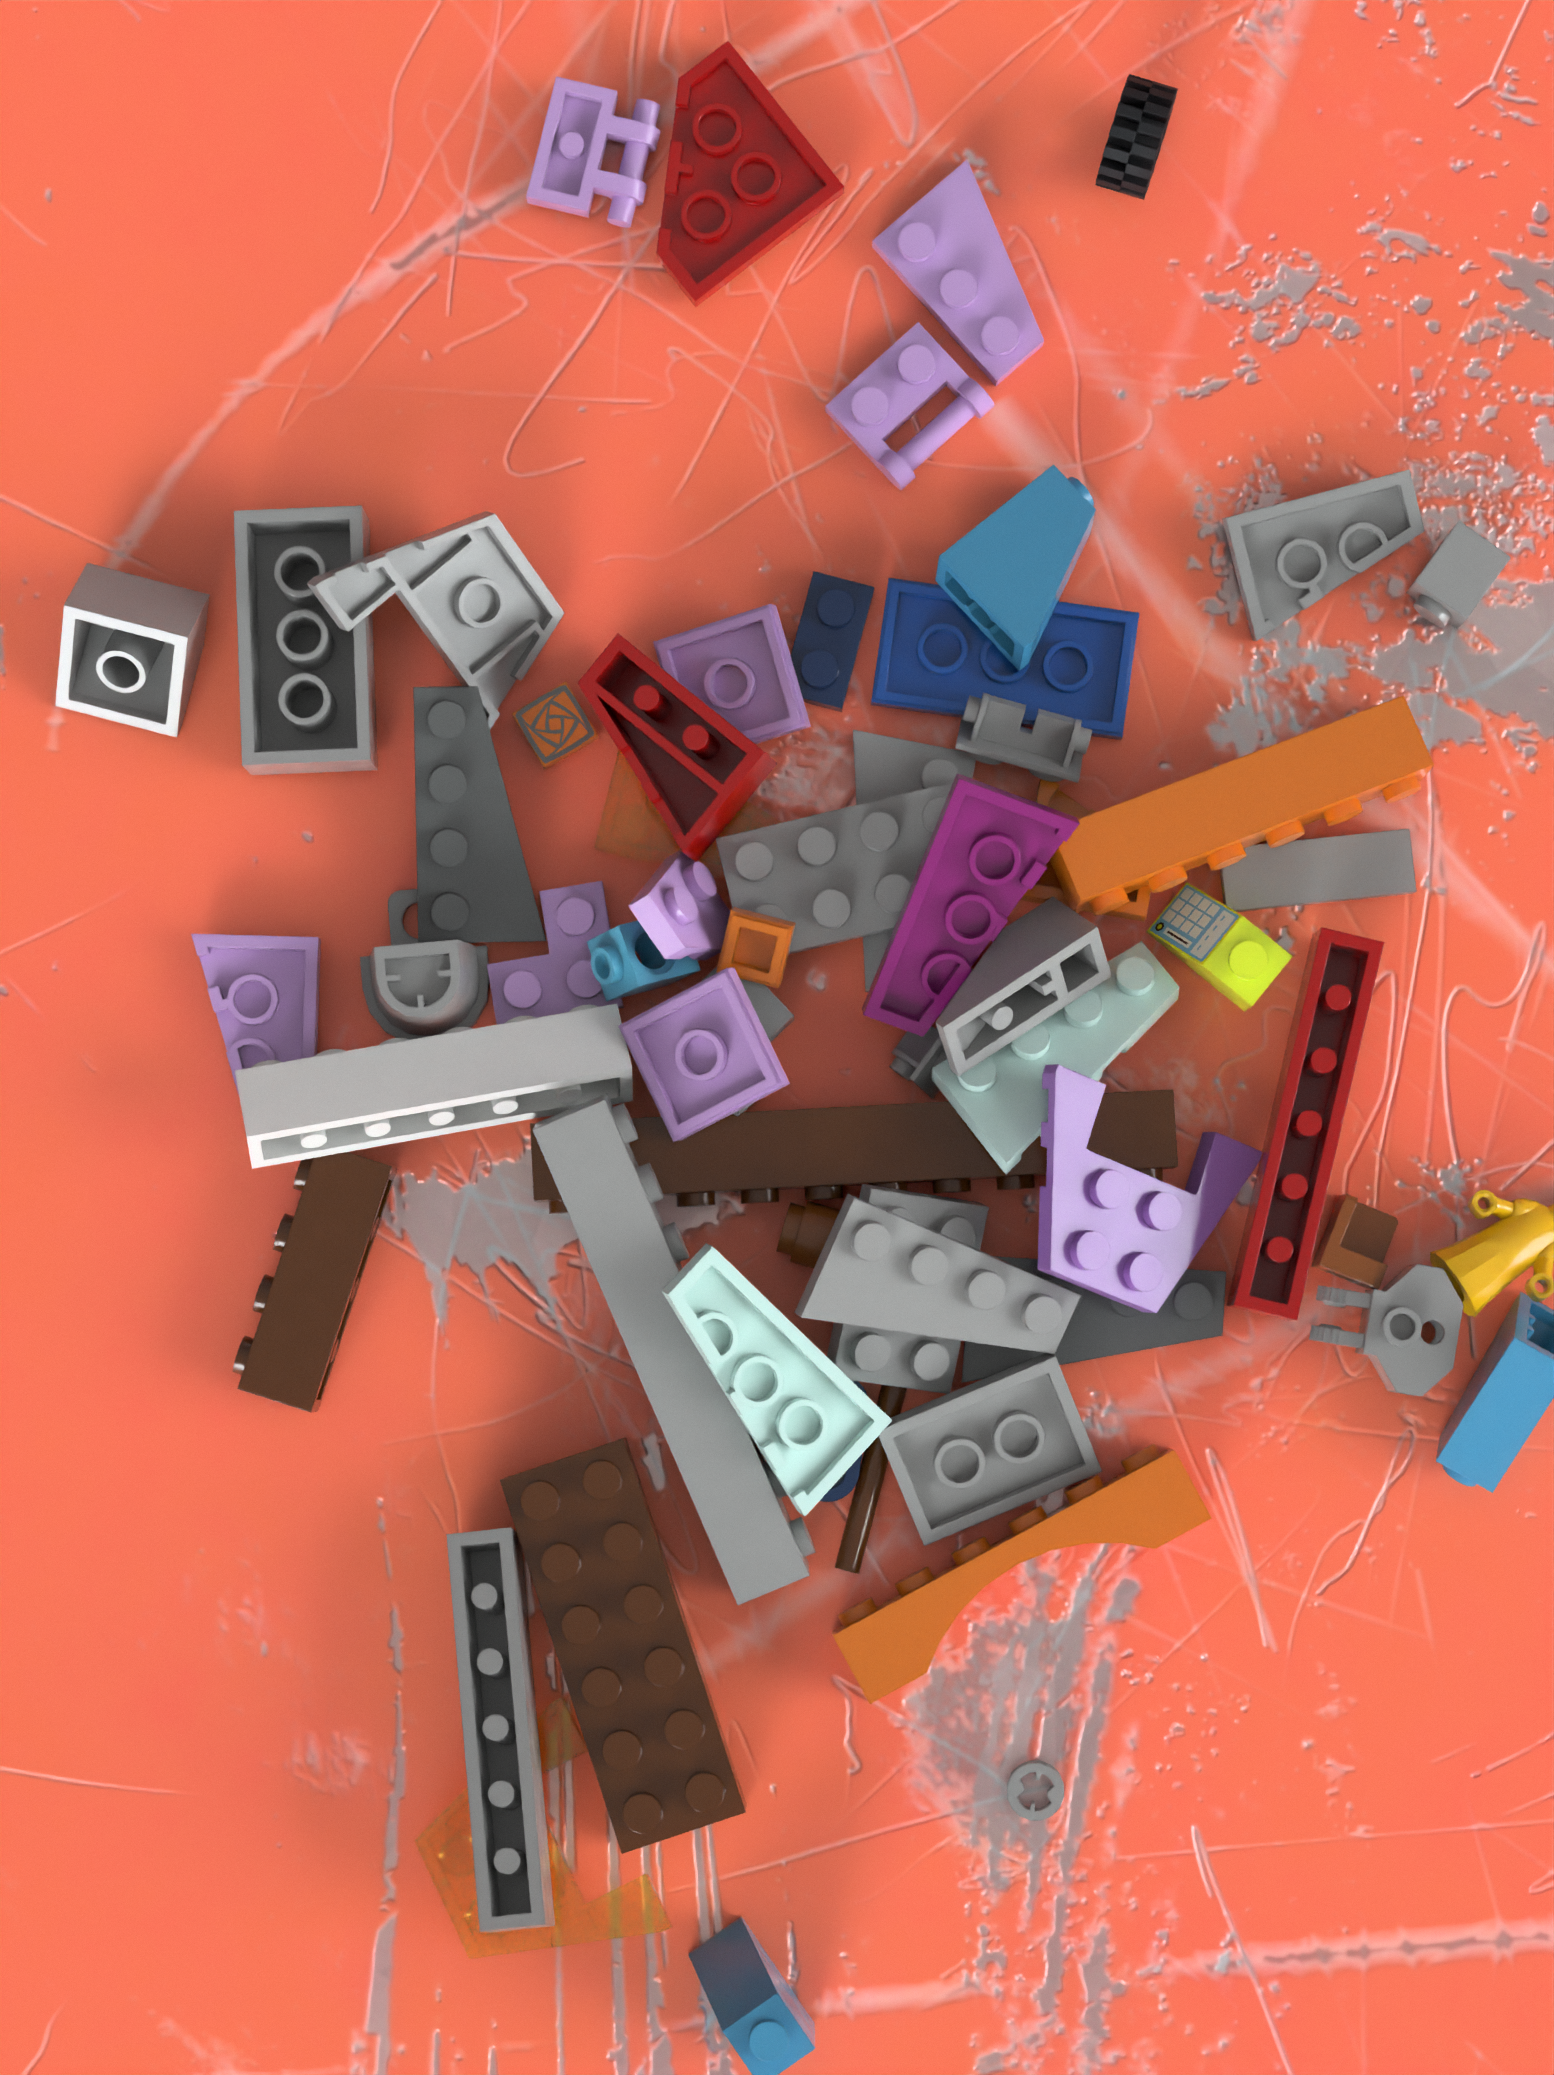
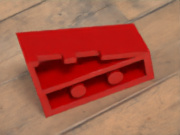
[577,633,777,862]

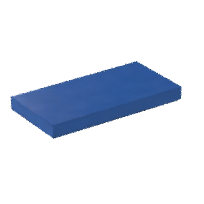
[871,578,1139,740]

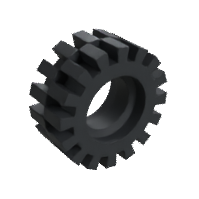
[1095,74,1178,200]

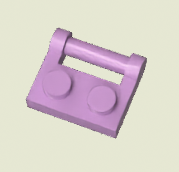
[825,322,995,490]

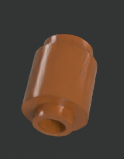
[776,1201,840,1269]

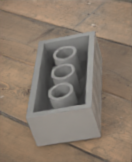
[234,505,378,775]

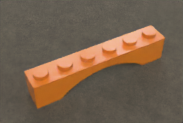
[832,1444,1212,1704]

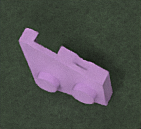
[628,850,730,960]

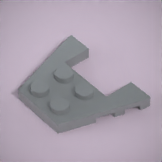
[307,511,565,730]

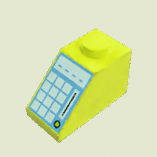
[1146,882,1293,1012]

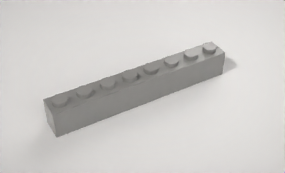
[533,1093,816,1605]

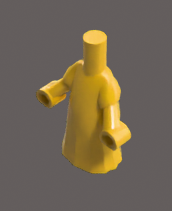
[1430,1190,1554,1317]

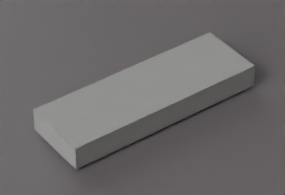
[1220,829,1417,912]

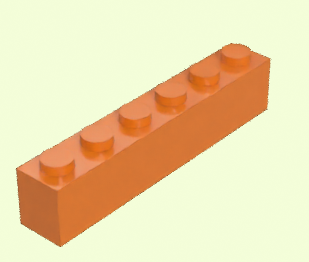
[1050,695,1434,916]

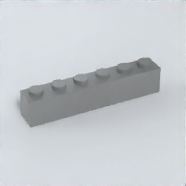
[446,1527,555,1933]

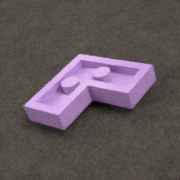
[487,881,624,1024]

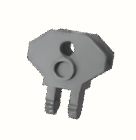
[1309,1264,1463,1396]

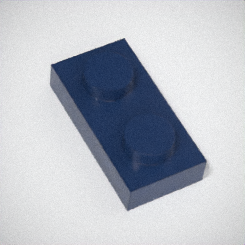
[791,571,875,712]

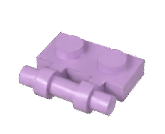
[526,76,661,228]

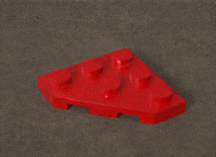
[656,41,844,308]

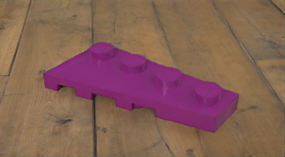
[862,773,1080,1037]

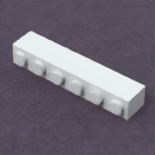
[235,1004,633,1169]

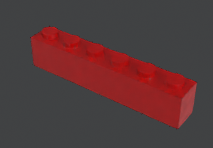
[1226,927,1385,1321]

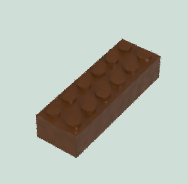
[500,1437,747,1854]

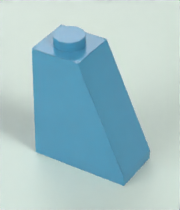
[935,464,1096,671]
[1436,1291,1554,1493]
[688,1916,816,2075]

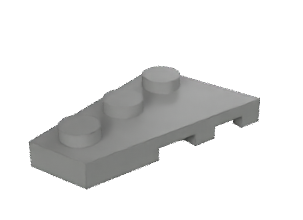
[1222,469,1425,641]

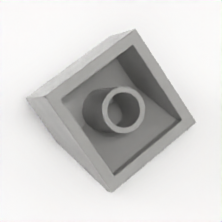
[55,563,210,738]

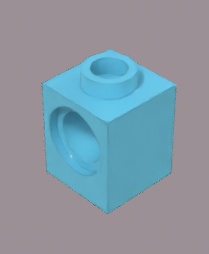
[587,920,701,1002]

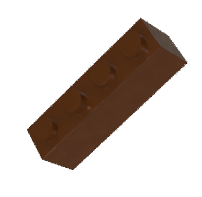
[233,1152,398,1413]

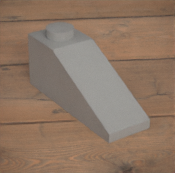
[935,897,1112,1076]

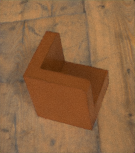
[1311,1194,1398,1290]

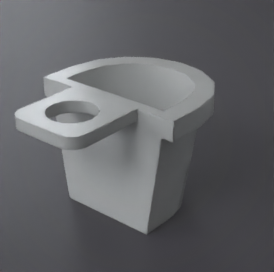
[360,889,490,1040]

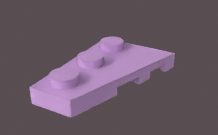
[872,160,1044,386]
[191,934,321,1095]

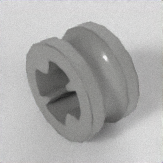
[1007,1760,1064,1821]

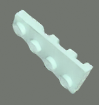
[932,941,1179,1174]
[662,1243,892,1516]

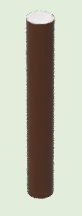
[835,1385,907,1574]

